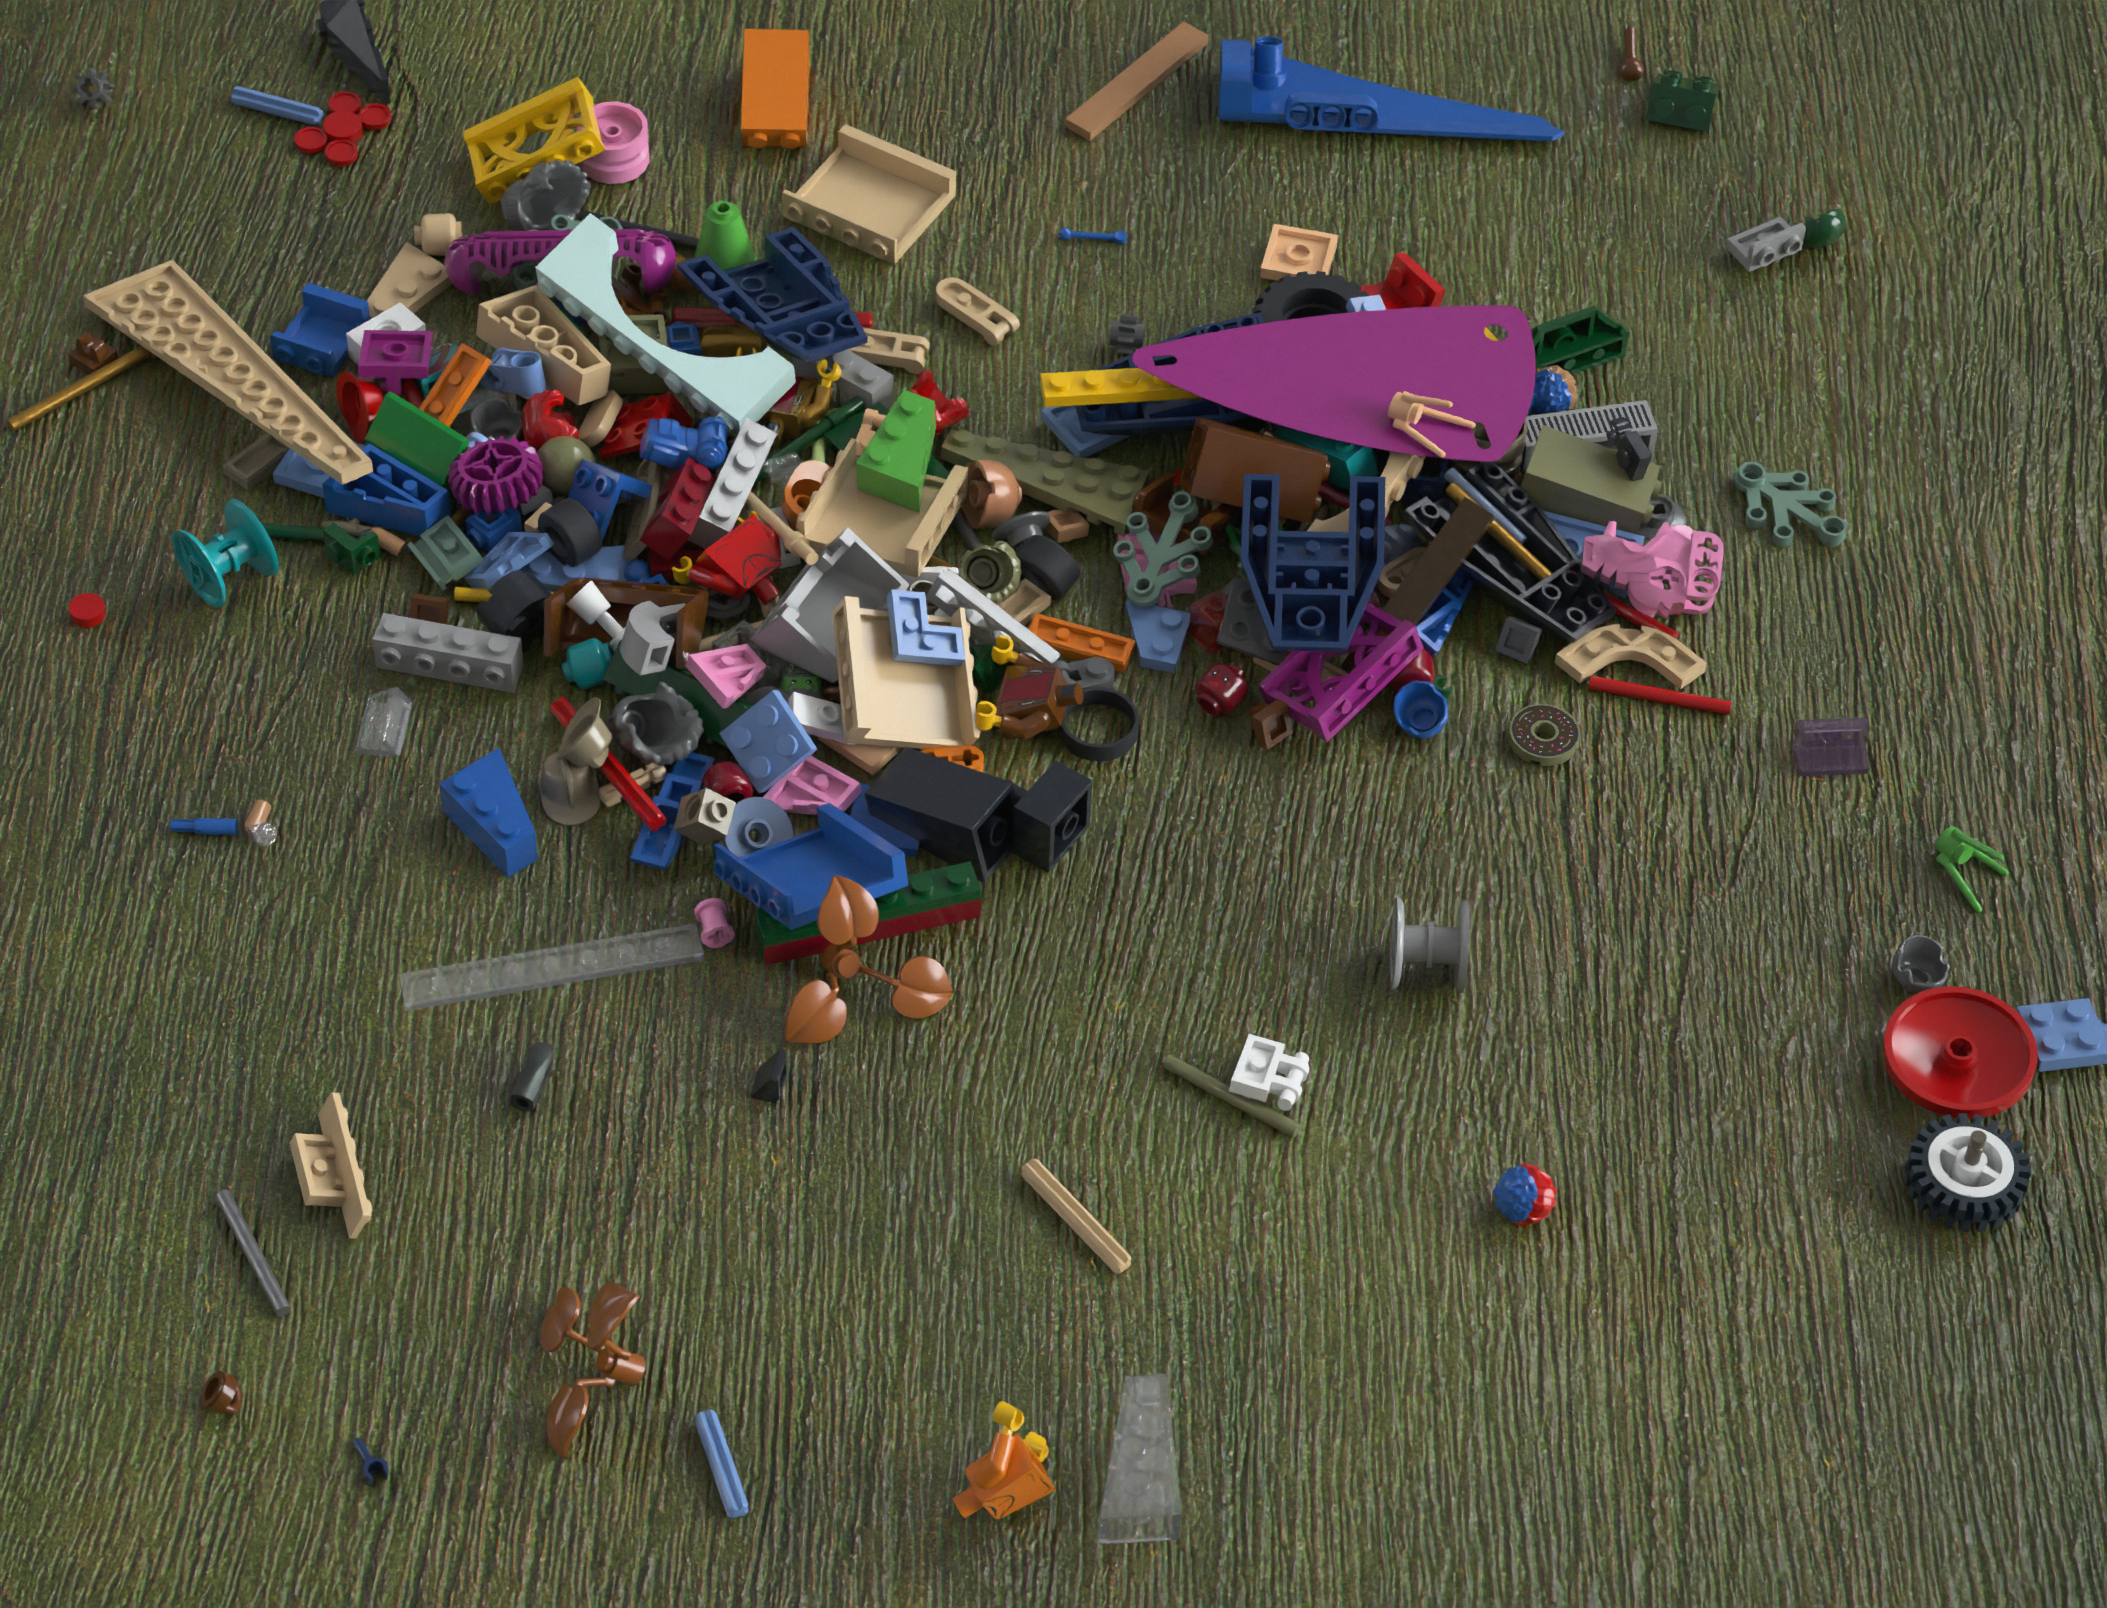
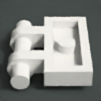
[1229,1034,1309,1111]

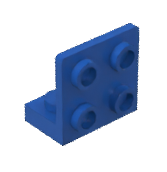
[567,458,653,540]

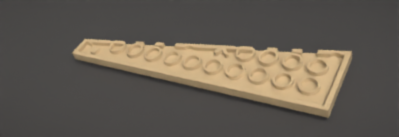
[83,260,373,485]

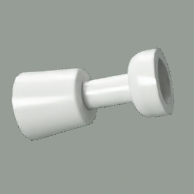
[566,580,626,652]

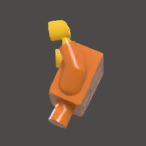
[953,1401,1056,1519]

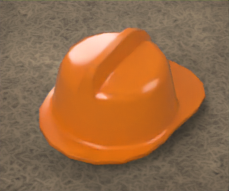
[781,460,832,530]

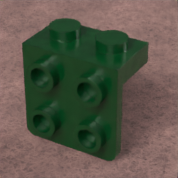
[1645,70,1720,132]

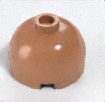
[960,460,1022,528]

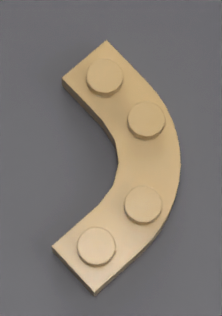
[1555,624,1707,689]

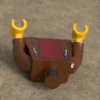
[975,635,1083,740]

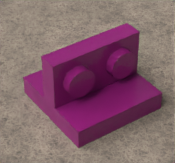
[358,330,433,399]

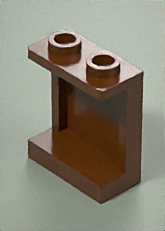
[1132,472,1242,555]

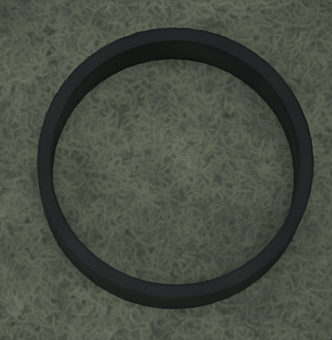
[1059,687,1139,761]

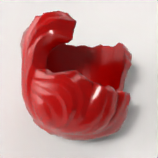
[909,370,970,436]
[523,390,579,452]

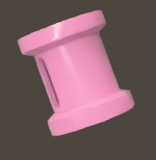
[694,898,735,948]

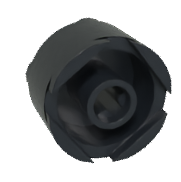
[477,570,552,653]

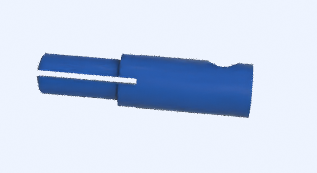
[170,818,238,835]

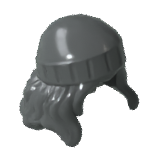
[501,160,591,231]
[608,682,704,766]

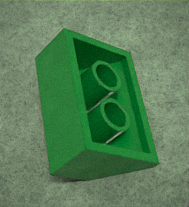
[365,391,469,505]

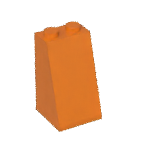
[741,29,810,149]

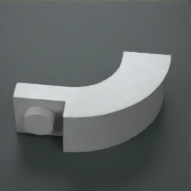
[620,601,686,675]

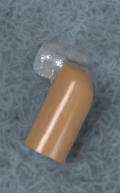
[354,527,406,557]
[244,800,277,847]

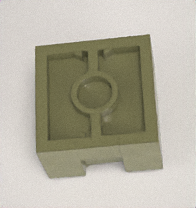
[593,314,668,394]

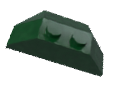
[1531,306,1630,375]

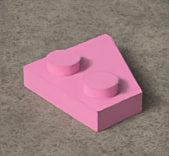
[685,644,767,709]
[762,755,862,815]

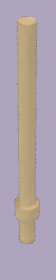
[715,467,819,565]

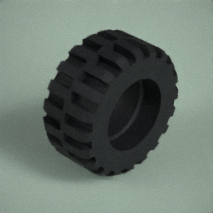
[1253,271,1369,323]

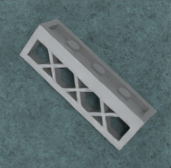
[925,568,1061,665]

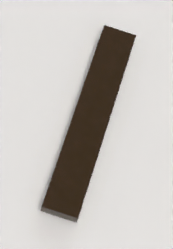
[1341,496,1495,673]

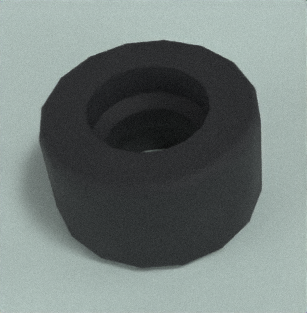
[538,498,602,567]
[1016,535,1080,601]

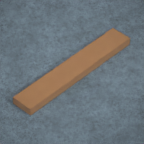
[1065,21,1209,141]

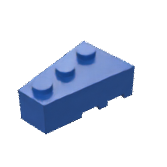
[322,443,451,537]
[439,748,538,878]

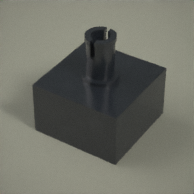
[1007,760,1092,873]

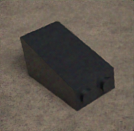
[864,747,1018,882]

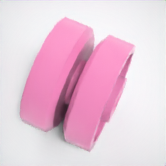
[576,101,649,184]

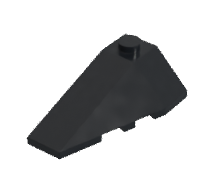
[316,0,391,105]

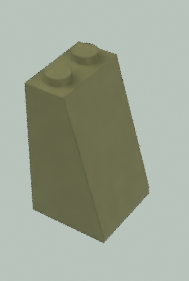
[1520,425,1662,534]

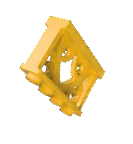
[463,77,605,204]

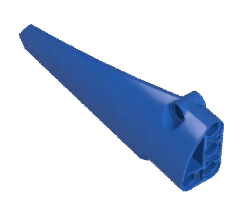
[1218,36,1564,141]

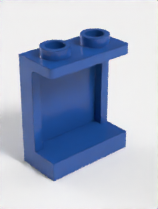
[270,283,370,378]

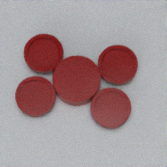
[294,91,392,166]

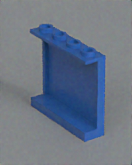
[713,803,908,930]

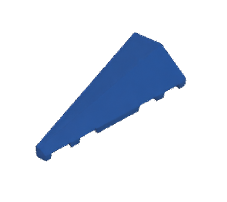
[1416,570,1473,657]

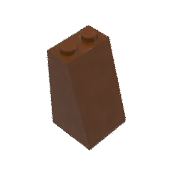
[1179,416,1330,524]

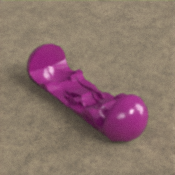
[445,229,676,296]

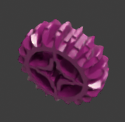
[448,436,543,515]

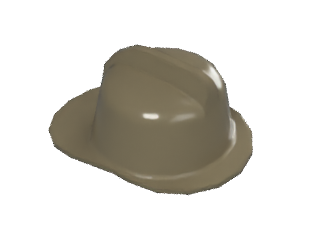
[556,697,612,768]
[538,745,600,826]

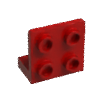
[1361,252,1446,310]
[599,392,694,460]

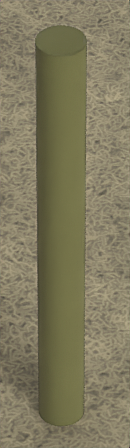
[1163,1054,1301,1138]

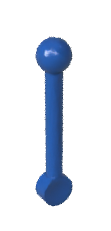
[1058,227,1127,245]

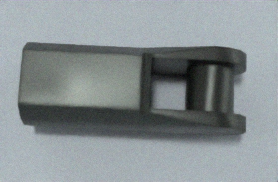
[510,1042,553,1112]

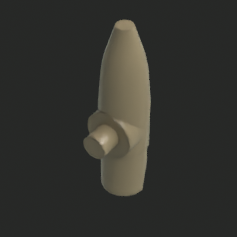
[322,518,373,538]

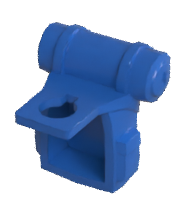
[640,416,728,471]

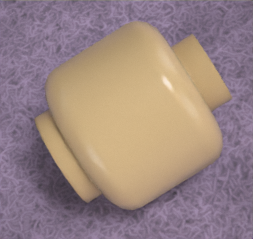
[414,213,462,257]

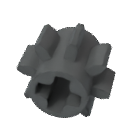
[72,68,115,109]
[1109,314,1146,355]

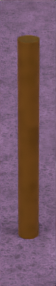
[1445,482,1553,581]

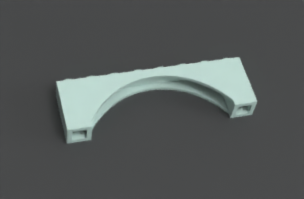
[535,213,796,435]

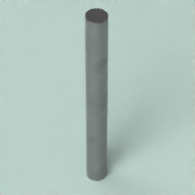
[215,1189,291,1317]

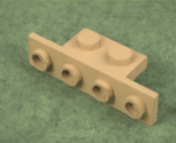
[290,1092,372,1239]

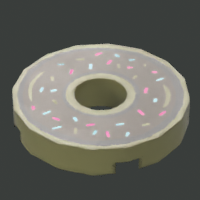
[1508,704,1580,766]

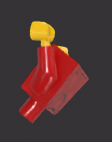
[672,511,782,605]

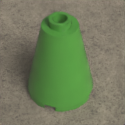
[694,201,757,271]

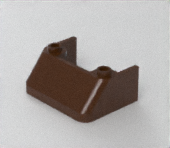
[544,578,709,669]

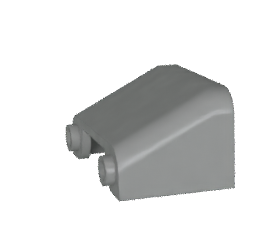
[751,527,910,683]

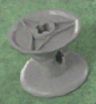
[1390,896,1470,993]

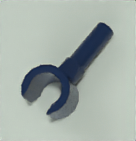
[352,1438,389,1486]

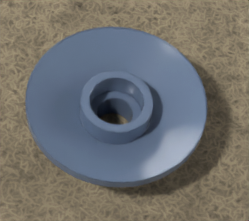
[723,797,793,857]

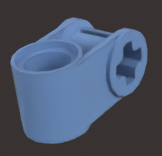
[480,347,547,397]

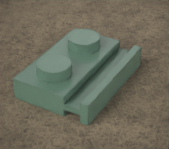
[407,515,484,591]

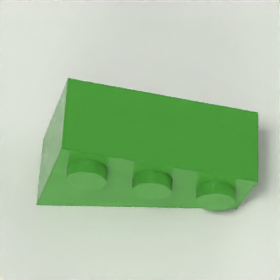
[856,390,936,513]

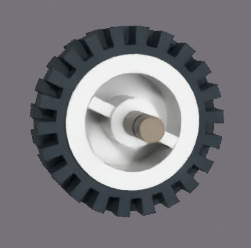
[1905,1113,2031,1232]

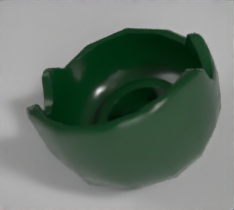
[1793,209,1846,249]

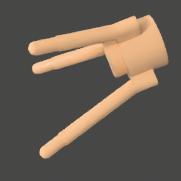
[1388,391,1475,458]

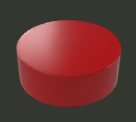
[69,593,106,628]

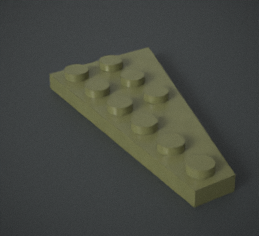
[941,430,1149,536]

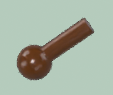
[1619,27,1644,81]

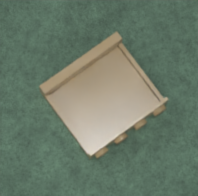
[782,124,956,265]
[796,438,968,578]
[832,596,981,749]

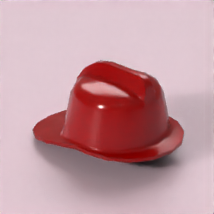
[336,371,384,444]

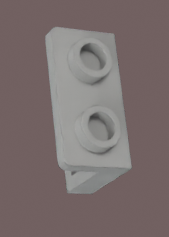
[1726,216,1806,272]

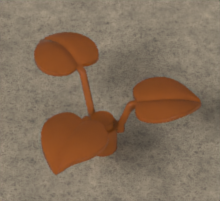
[784,875,953,1043]
[540,1282,645,1458]

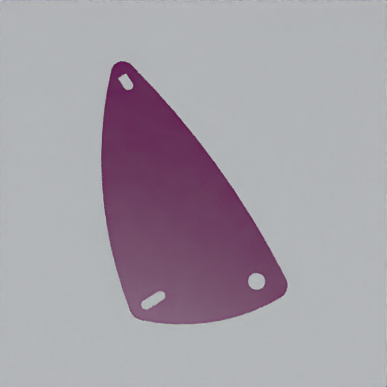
[1132,305,1536,462]

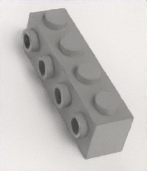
[372,613,524,693]

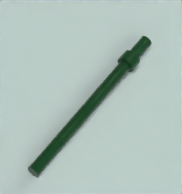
[752,396,865,487]

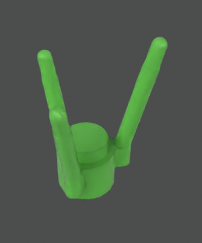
[1935,826,2009,913]

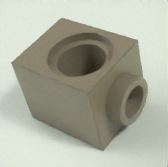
[673,788,736,845]

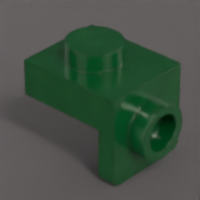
[323,522,380,575]
[969,644,1006,693]

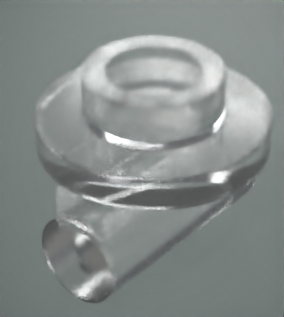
[763,452,800,489]

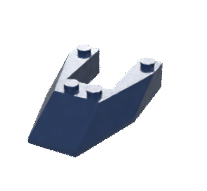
[1241,474,1386,652]

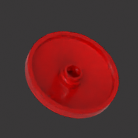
[1882,986,2038,1119]

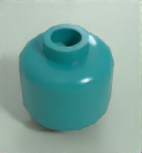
[561,638,614,690]

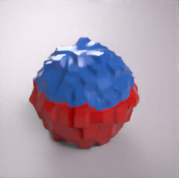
[1493,1163,1557,1227]

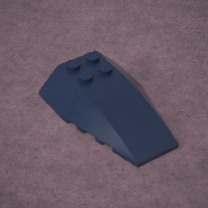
[677,227,868,362]

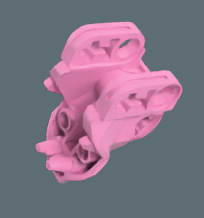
[1581,521,1724,619]

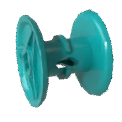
[171,499,279,608]

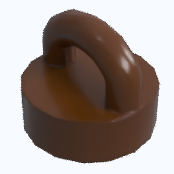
[201,1371,242,1414]

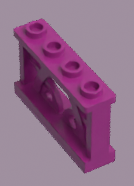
[1259,603,1424,742]

